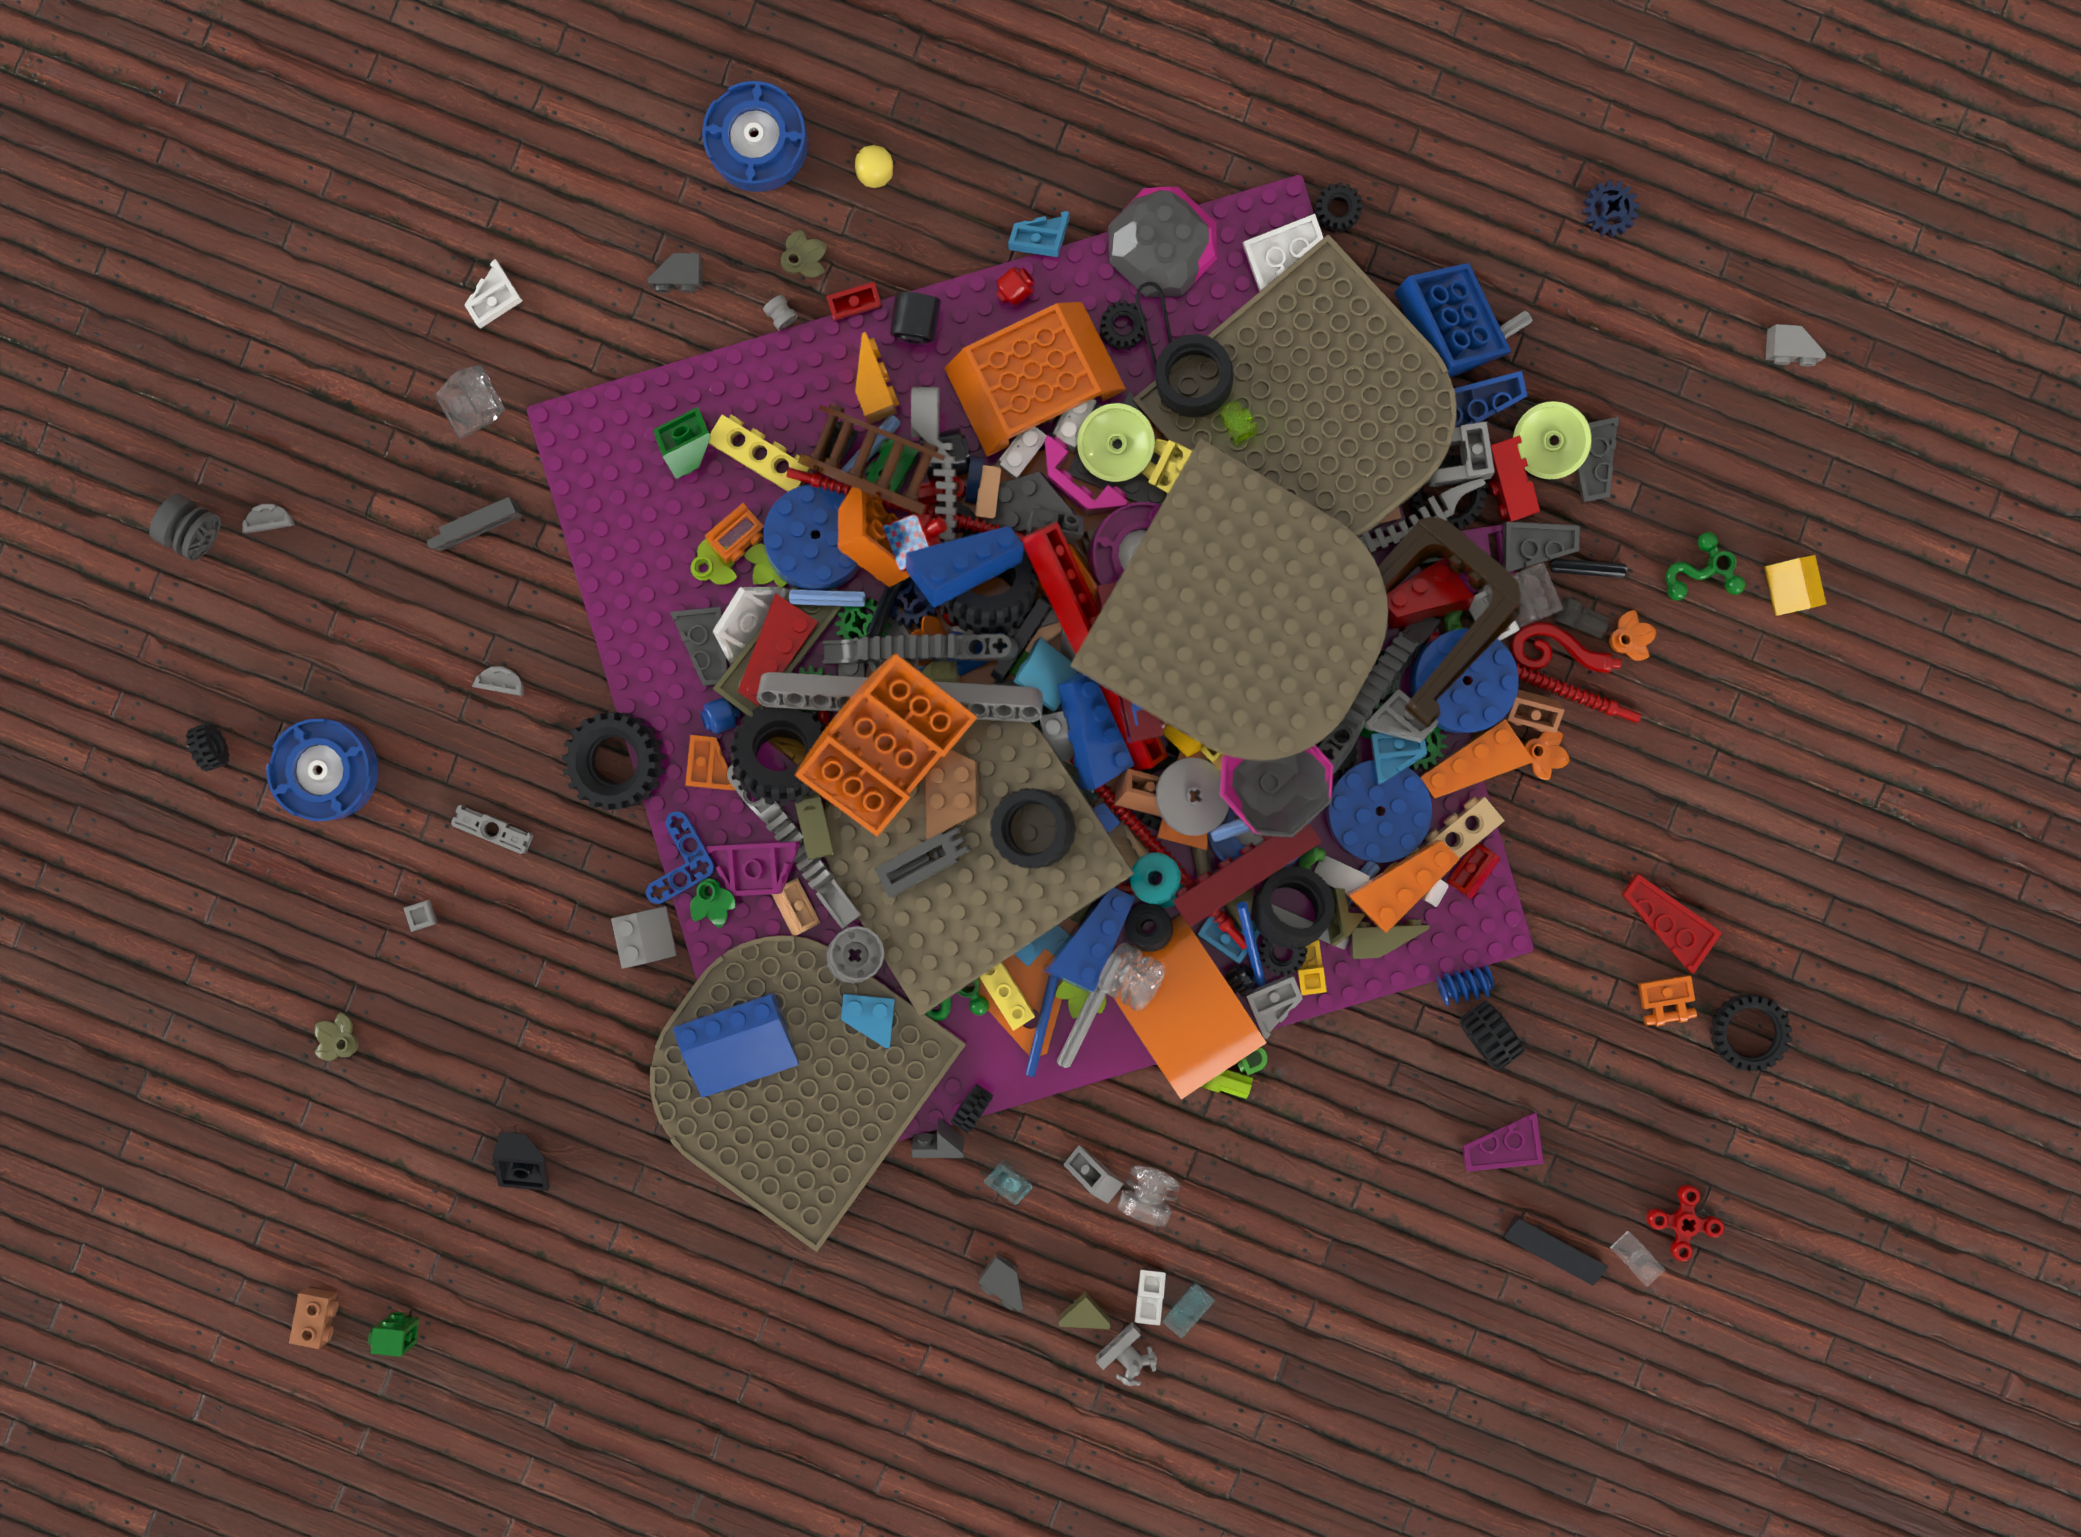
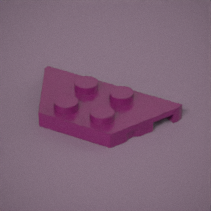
[706,841,800,896]

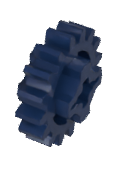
[1582,180,1640,238]
[890,577,940,629]

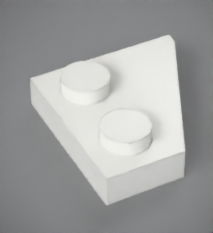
[465,259,523,329]

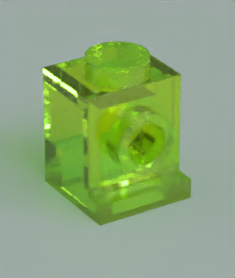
[1220,401,1258,445]

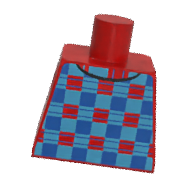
[882,514,947,571]

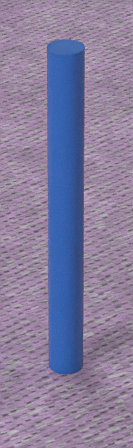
[1237,902,1266,986]
[1025,975,1058,1077]

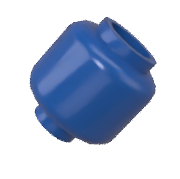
[700,698,740,734]

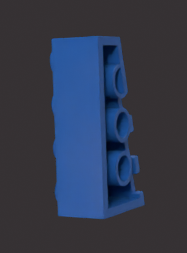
[1454,371,1527,428]
[906,526,1024,608]
[1057,673,1135,789]
[1042,888,1135,992]

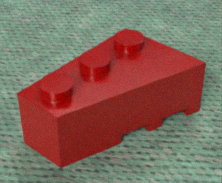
[1488,435,1540,522]
[1386,558,1475,629]

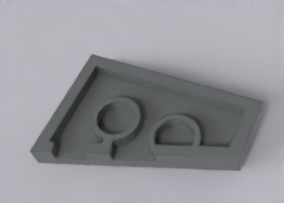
[1502,522,1580,572]
[670,607,728,686]

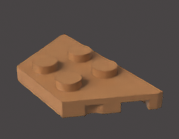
[925,750,979,839]

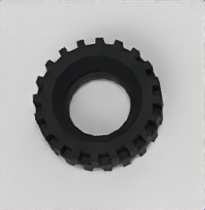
[562,712,666,810]

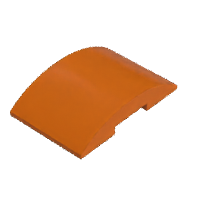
[795,653,977,837]
[1108,915,1267,1099]

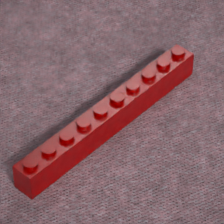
[1020,522,1168,771]

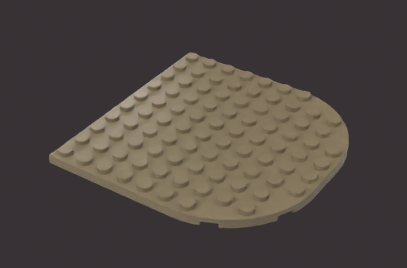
[1133,234,1456,537]
[1070,438,1388,761]
[824,719,1135,1016]
[650,935,966,1252]

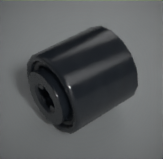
[890,292,941,345]
[920,428,971,482]

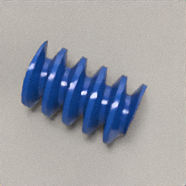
[1436,965,1494,1006]

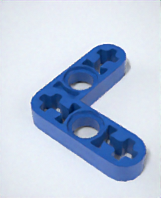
[646,811,715,904]

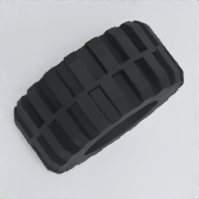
[941,551,1038,635]
[730,707,825,806]

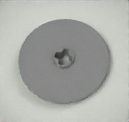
[1156,757,1229,836]

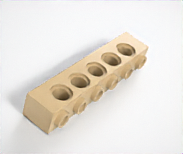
[1384,796,1505,871]

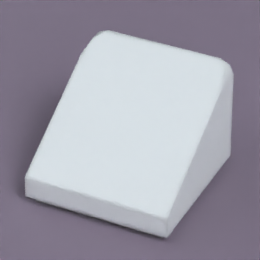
[1421,879,1448,907]

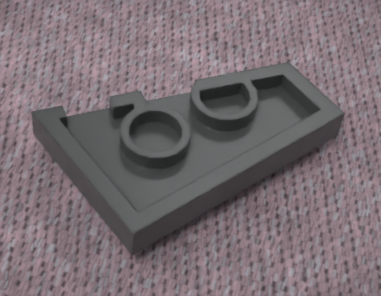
[1576,417,1619,503]

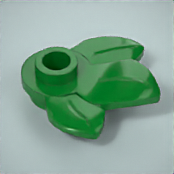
[690,878,736,928]

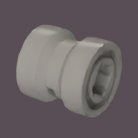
[763,295,798,331]

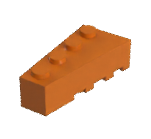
[1418,719,1535,799]
[1345,840,1460,933]

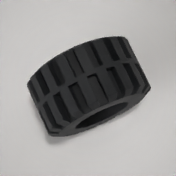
[1459,1000,1524,1071]

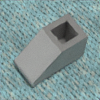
[1765,324,1826,367]

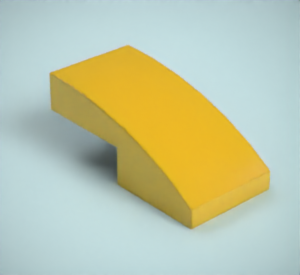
[1297,939,1327,995]

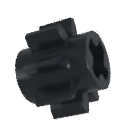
[1224,963,1256,997]

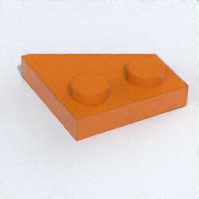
[685,735,735,791]

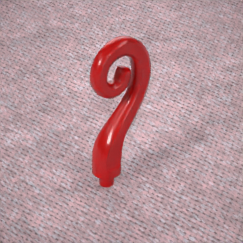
[1510,622,1621,673]

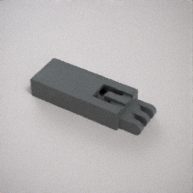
[427,497,523,551]
[875,827,972,898]

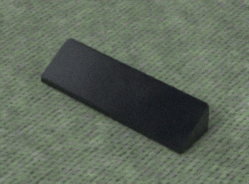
[1503,1215,1608,1286]

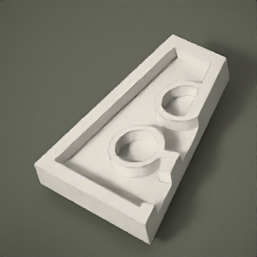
[1242,214,1323,291]

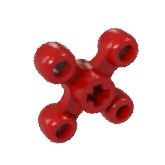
[1646,1184,1724,1262]

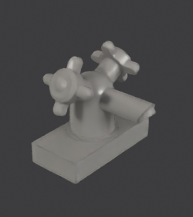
[1096,1321,1157,1386]

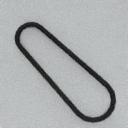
[1135,282,1172,368]

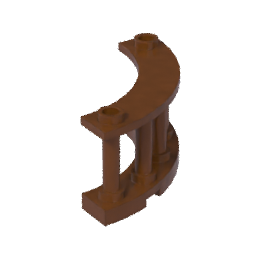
[798,403,945,515]

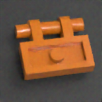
[1638,975,1697,1027]

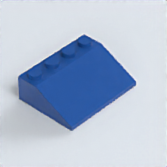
[1394,263,1511,377]
[673,992,799,1098]

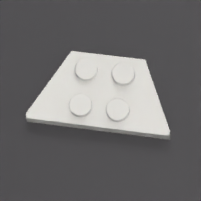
[713,587,790,666]

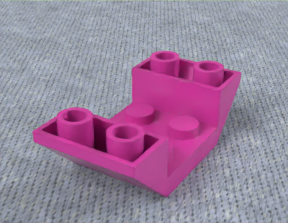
[1045,435,1128,516]

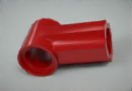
[917,476,966,505]

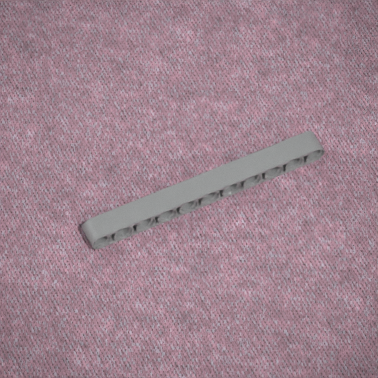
[757,672,1043,722]

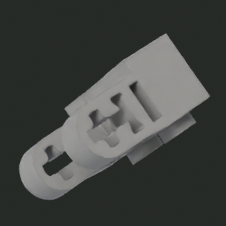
[1428,422,1495,487]

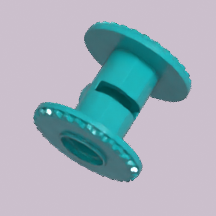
[1130,853,1187,908]

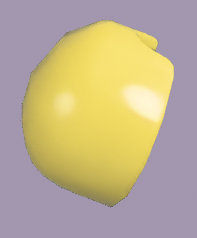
[855,145,893,188]

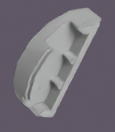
[242,504,295,534]
[472,666,524,696]

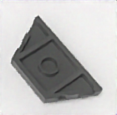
[986,472,1076,533]

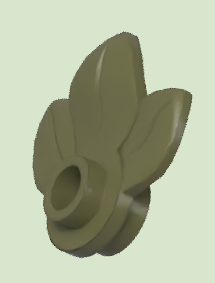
[780,230,827,278]
[314,1012,359,1061]

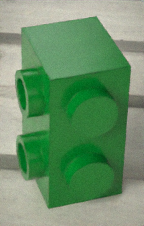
[865,439,920,493]
[368,1312,419,1357]

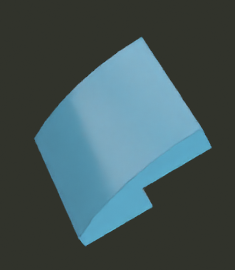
[1014,637,1077,712]

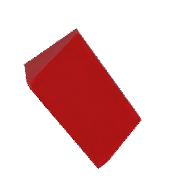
[826,281,882,321]
[1447,842,1500,899]

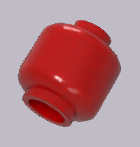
[996,267,1035,306]

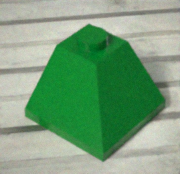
[653,407,711,479]

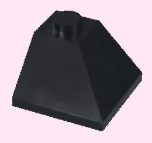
[492,1132,550,1191]

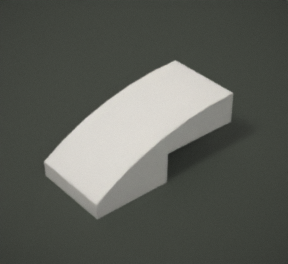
[1314,856,1370,893]
[1134,1270,1166,1326]

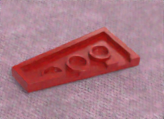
[737,593,819,707]
[1621,874,1722,974]

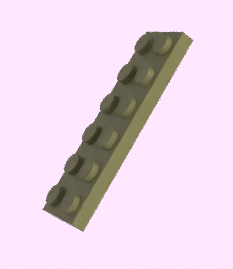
[713,586,843,717]

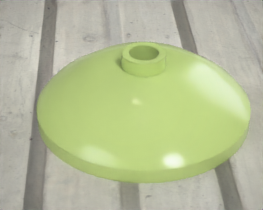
[1513,401,1592,479]
[1077,403,1155,482]

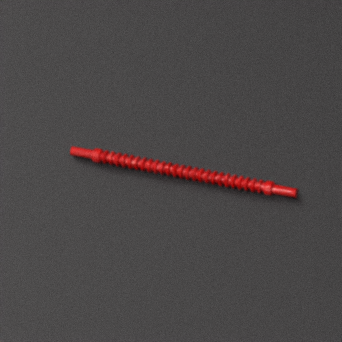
[786,467,1026,539]
[1402,625,1641,723]
[1069,756,1247,950]

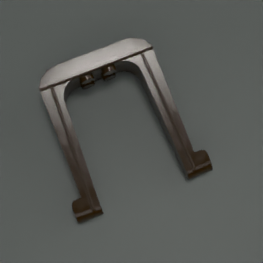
[1378,517,1521,728]

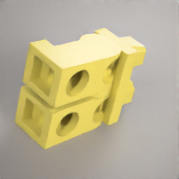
[1141,439,1193,493]

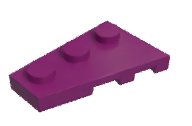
[1462,1112,1544,1172]

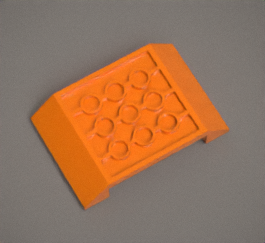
[944,302,1126,457]

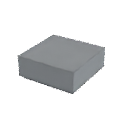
[404,900,438,932]

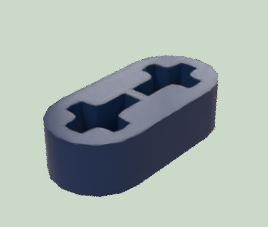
[965,456,984,504]

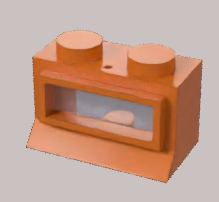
[705,502,764,564]

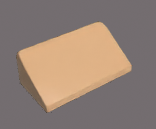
[975,465,1001,520]
[772,878,821,936]

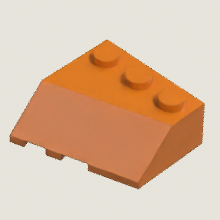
[838,478,910,588]

